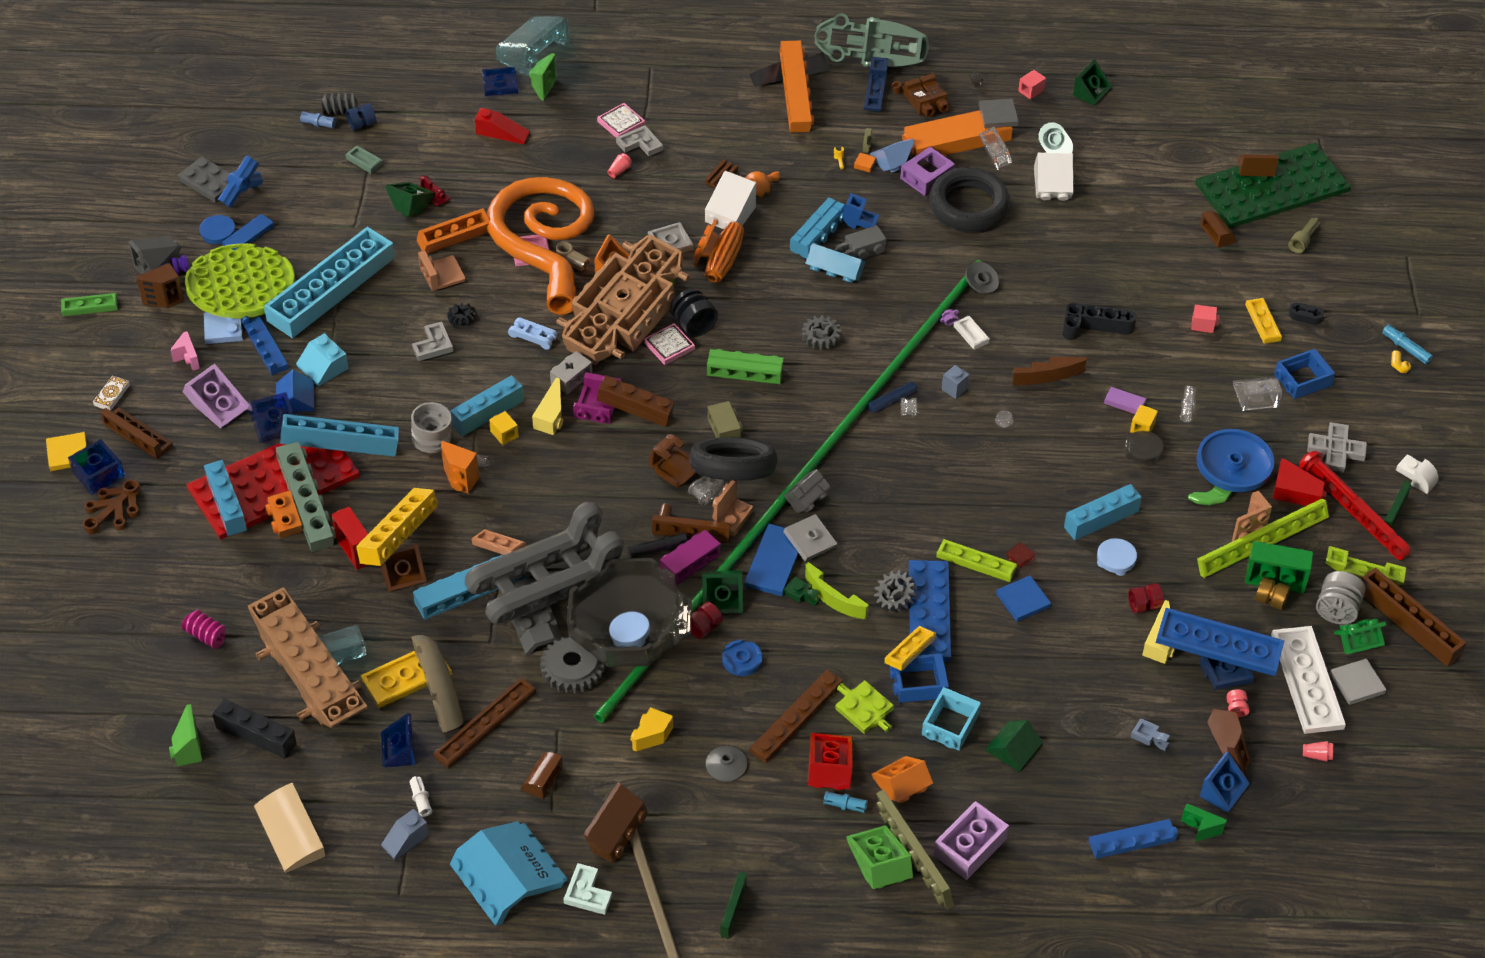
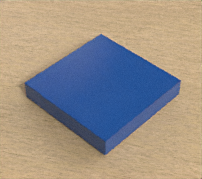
[996,576,1051,622]

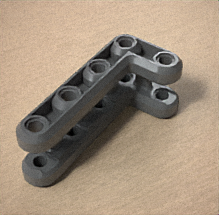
[465,502,624,625]

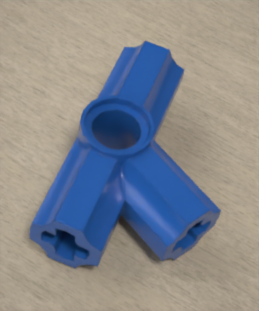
[218,155,263,208]

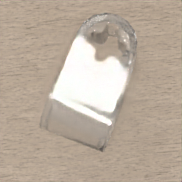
[688,476,724,505]

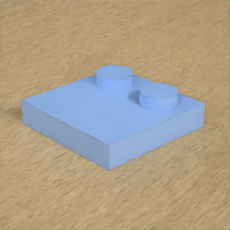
[204,313,243,344]

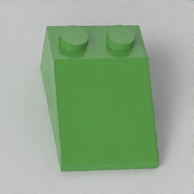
[846,825,913,889]

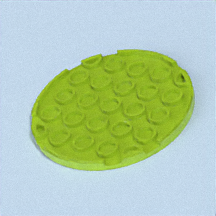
[185,244,295,319]

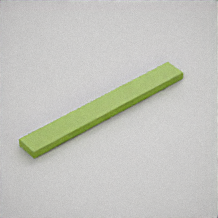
[1197,499,1329,578]

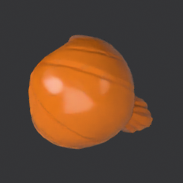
[745,171,780,198]

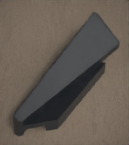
[749,52,829,86]

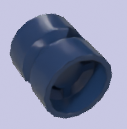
[346,103,377,131]

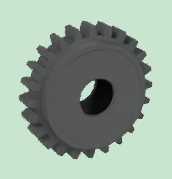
[540,636,605,693]

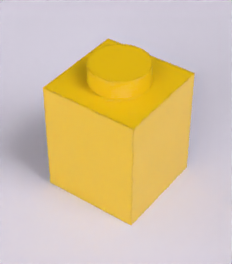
[1130,405,1158,438]
[489,411,519,445]

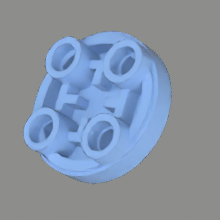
[1097,538,1137,576]
[609,612,650,647]

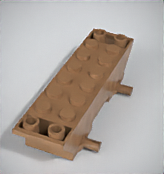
[248,587,367,728]

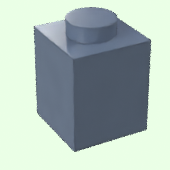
[942,365,969,399]

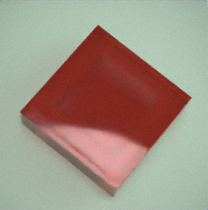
[1006,542,1035,568]

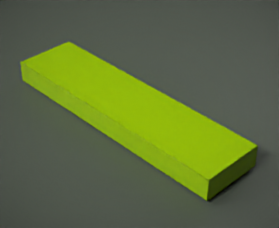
[936,539,1017,582]

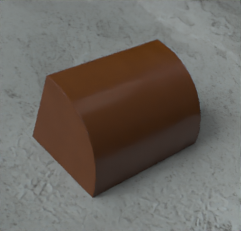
[1200,211,1236,248]
[521,752,563,799]

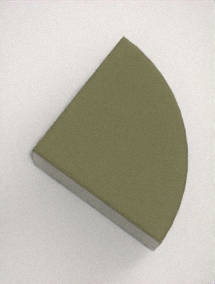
[862,128,872,153]

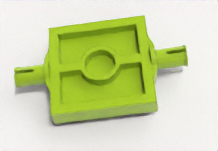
[835,680,894,734]

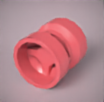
[1226,689,1249,718]

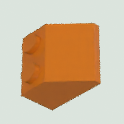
[441,441,479,494]
[871,756,933,803]

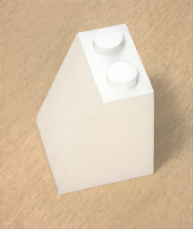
[1034,153,1073,201]
[705,171,756,229]

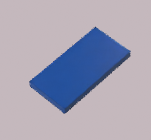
[744,524,799,596]

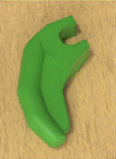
[1188,486,1232,506]

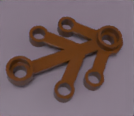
[83,479,141,535]

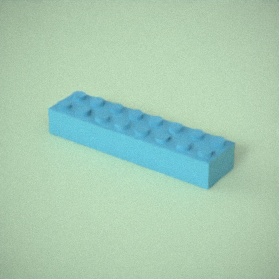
[264,227,395,338]

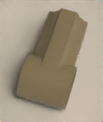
[556,242,590,272]

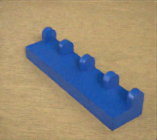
[242,316,289,375]
[1089,819,1178,859]

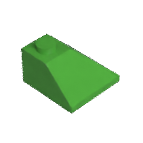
[529,53,557,101]
[169,704,202,767]

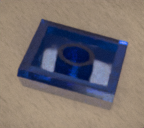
[381,713,415,768]

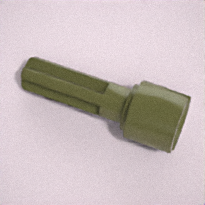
[1288,217,1320,253]

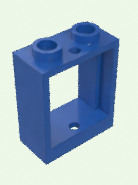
[1274,349,1335,399]
[890,653,949,703]

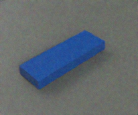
[222,214,274,250]

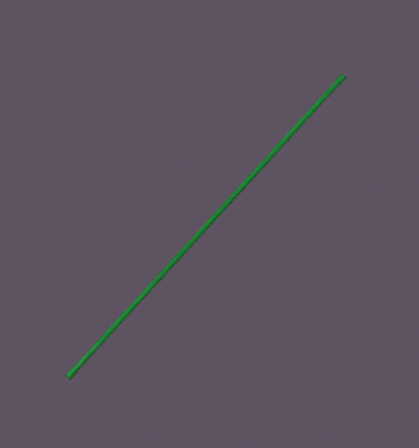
[594,260,982,723]

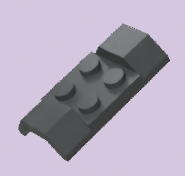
[501,578,562,656]

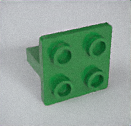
[1334,619,1386,654]

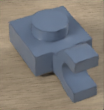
[1131,718,1170,751]

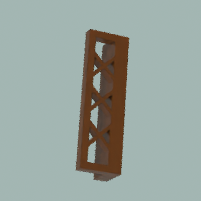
[100,407,173,459]

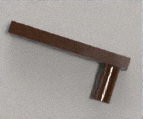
[652,503,731,543]

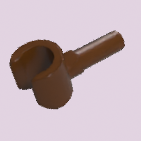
[892,81,904,95]

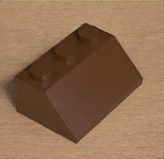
[584,782,648,863]

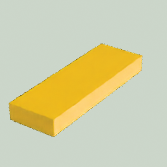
[1245,298,1282,344]
[885,626,936,671]

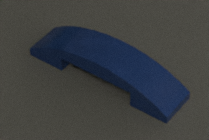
[864,57,888,111]

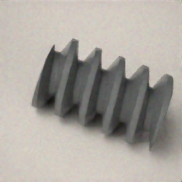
[322,93,358,115]

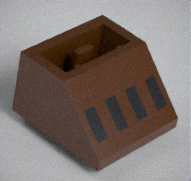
[136,263,184,308]

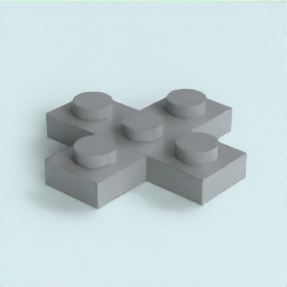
[1307,422,1367,472]

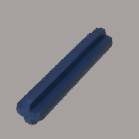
[868,381,917,413]

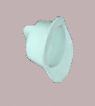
[1039,122,1073,153]

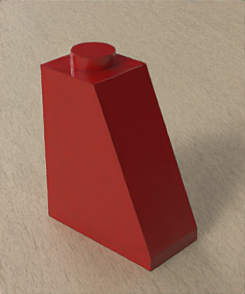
[1273,458,1327,506]

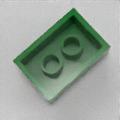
[1245,541,1313,594]

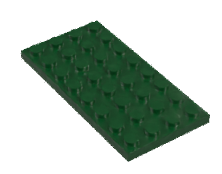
[1195,143,1351,229]

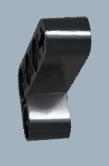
[1062,303,1137,340]

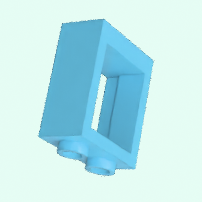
[922,687,981,751]

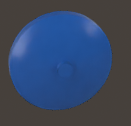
[1196,429,1274,492]

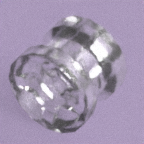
[900,398,917,416]

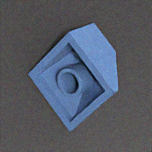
[870,138,914,172]

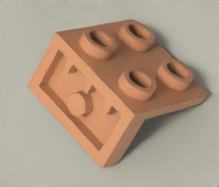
[418,251,465,291]
[712,480,753,537]
[1232,491,1272,542]

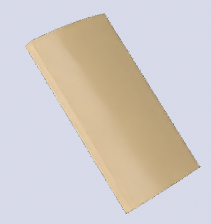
[254,783,325,873]

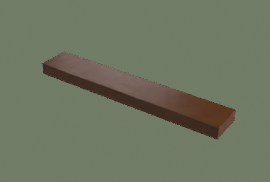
[433,677,536,769]

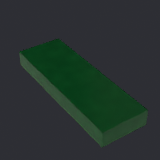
[1385,481,1411,528]
[720,872,747,939]

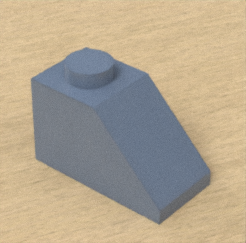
[381,809,429,860]

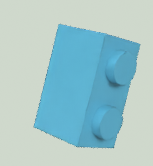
[296,333,349,387]

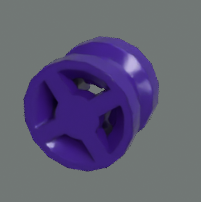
[171,255,189,275]

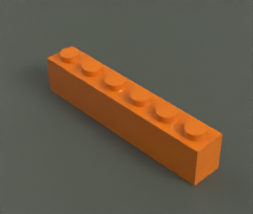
[779,40,814,133]

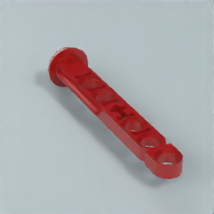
[1299,451,1411,560]

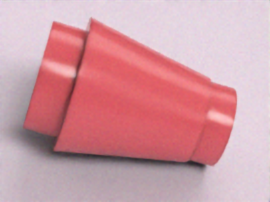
[607,153,632,178]
[1303,741,1333,762]

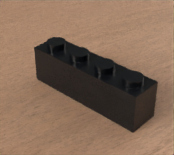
[212,699,297,759]

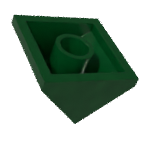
[1073,59,1112,105]
[985,720,1043,772]

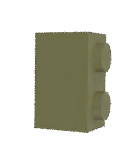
[708,401,743,438]

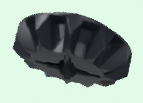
[447,303,476,326]

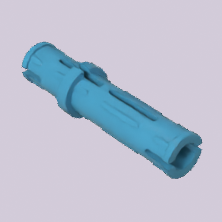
[1382,324,1433,365]

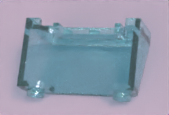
[496,16,569,76]

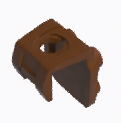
[649,434,696,487]

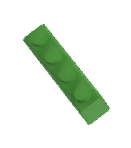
[707,349,784,384]

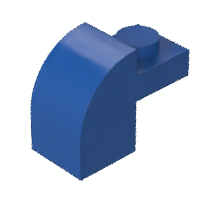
[843,193,879,229]

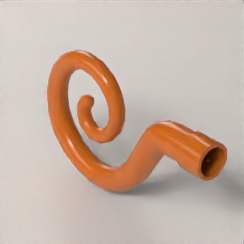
[487,177,595,315]

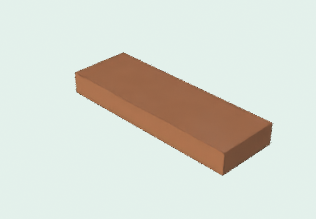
[471,529,526,555]

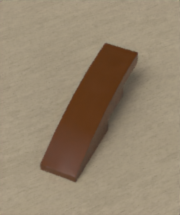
[1012,357,1087,385]

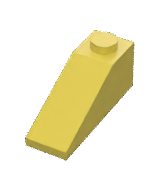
[532,377,563,435]
[1142,600,1175,664]

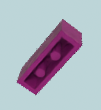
[660,530,720,586]

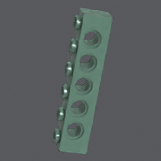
[276,442,336,552]

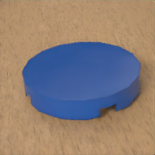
[199,215,236,244]
[722,640,762,676]

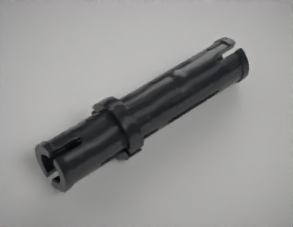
[628,532,687,559]

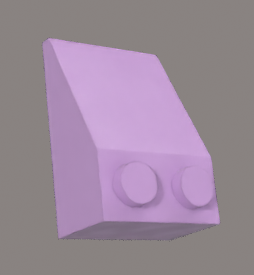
[183,364,251,429]

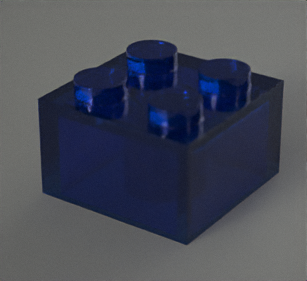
[248,392,294,443]
[68,439,125,495]

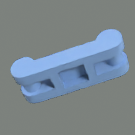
[508,318,558,349]

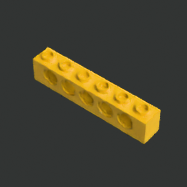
[356,488,438,566]

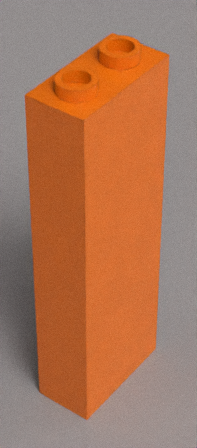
[902,110,1013,160]

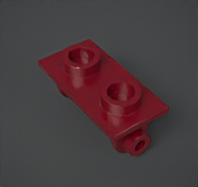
[419,175,451,207]

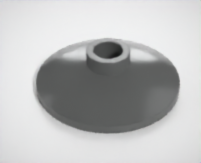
[966,262,999,294]
[706,746,747,782]

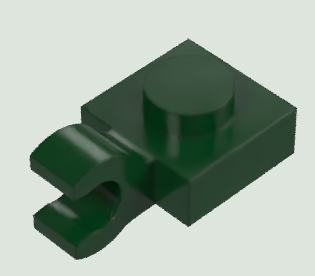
[784,577,819,606]

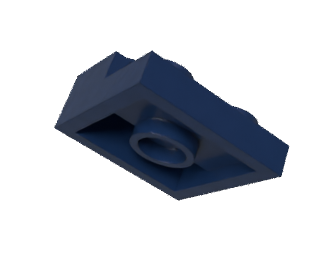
[1199,656,1254,690]

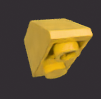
[630,707,673,751]

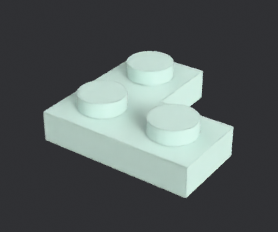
[564,863,612,915]

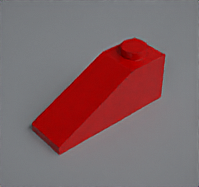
[475,108,530,144]

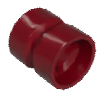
[1128,583,1164,614]
[685,602,723,639]

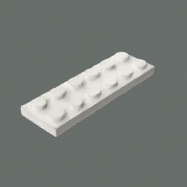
[1271,626,1346,734]

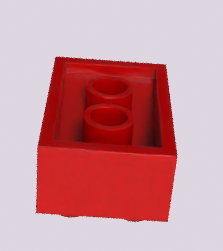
[808,733,852,790]

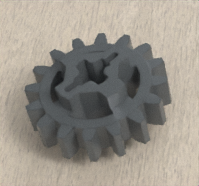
[801,315,841,350]
[874,570,918,613]

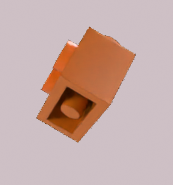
[265,491,302,539]

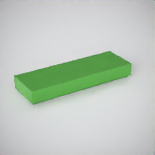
[61,293,118,316]

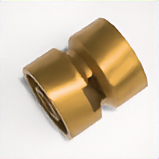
[1255,577,1291,610]

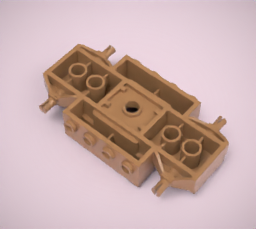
[556,234,690,366]

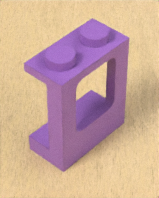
[900,147,955,196]

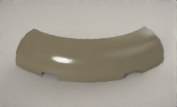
[411,635,463,733]

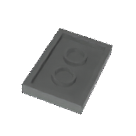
[177,157,230,203]

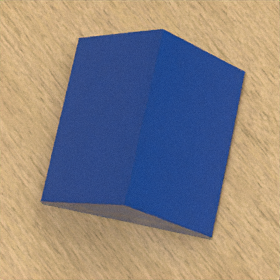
[276,369,315,414]
[1200,752,1250,812]

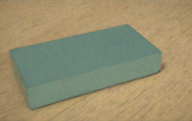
[345,146,383,174]

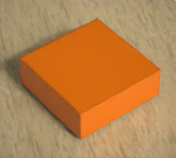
[854,153,876,172]

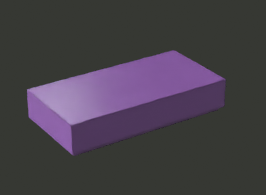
[1104,387,1146,414]

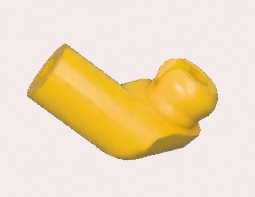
[1391,351,1411,373]

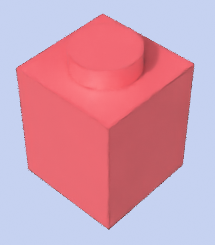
[1019,70,1046,100]
[1191,305,1219,333]

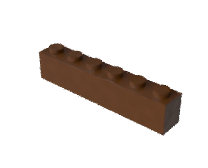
[1361,567,1466,667]

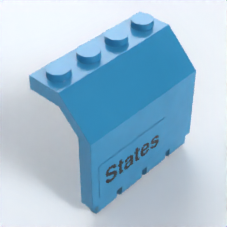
[450,821,567,926]

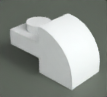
[1396,455,1438,494]

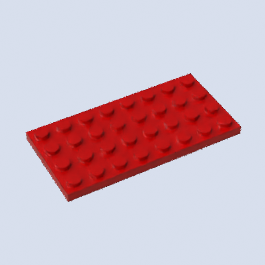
[186,443,360,540]

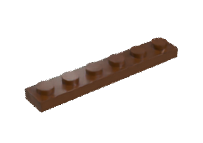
[750,669,843,763]

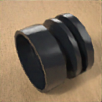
[670,288,718,337]

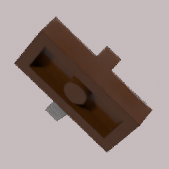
[1207,709,1251,774]

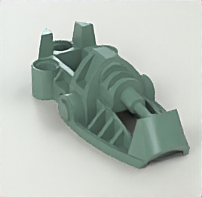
[814,13,929,67]

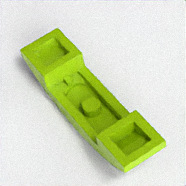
[1326,546,1406,585]
[805,562,869,619]

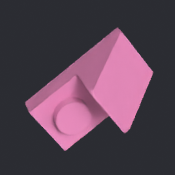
[171,331,200,371]

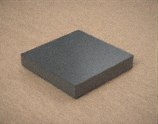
[979,98,1019,128]

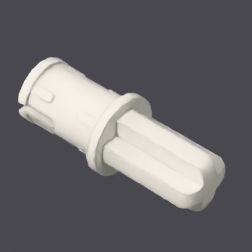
[410,776,432,817]

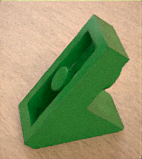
[1181,804,1227,842]

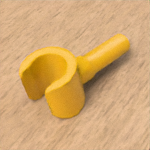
[834,147,844,169]

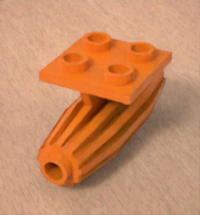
[693,219,744,283]

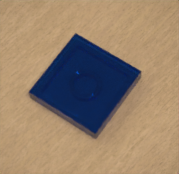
[482,67,518,96]

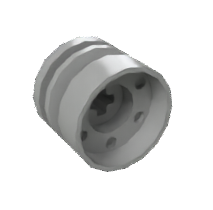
[411,402,451,453]
[1316,571,1366,624]

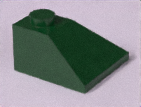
[385,182,435,217]
[702,570,743,613]

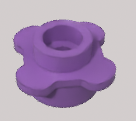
[940,309,959,325]

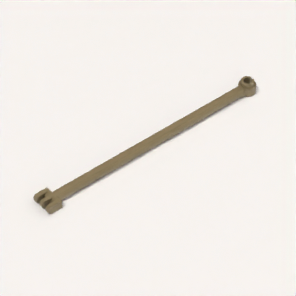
[630,829,680,958]

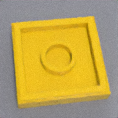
[46,432,89,471]

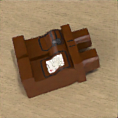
[904,73,949,117]

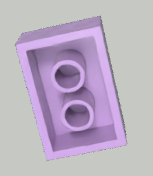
[933,801,1009,880]

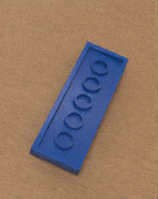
[909,560,951,662]
[1155,608,1285,676]

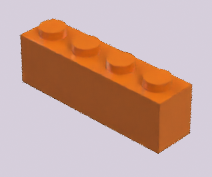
[417,208,490,254]

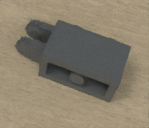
[835,225,887,259]

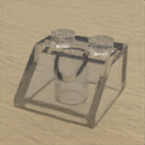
[1233,377,1282,411]

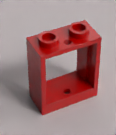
[332,507,368,570]

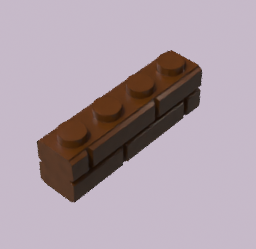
[597,375,675,427]

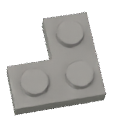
[616,126,663,156]
[412,322,453,361]

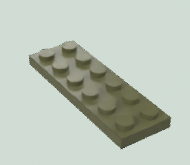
[876,789,954,910]

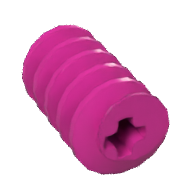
[181,610,226,649]

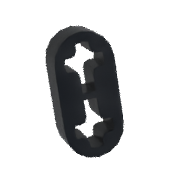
[1288,303,1324,325]

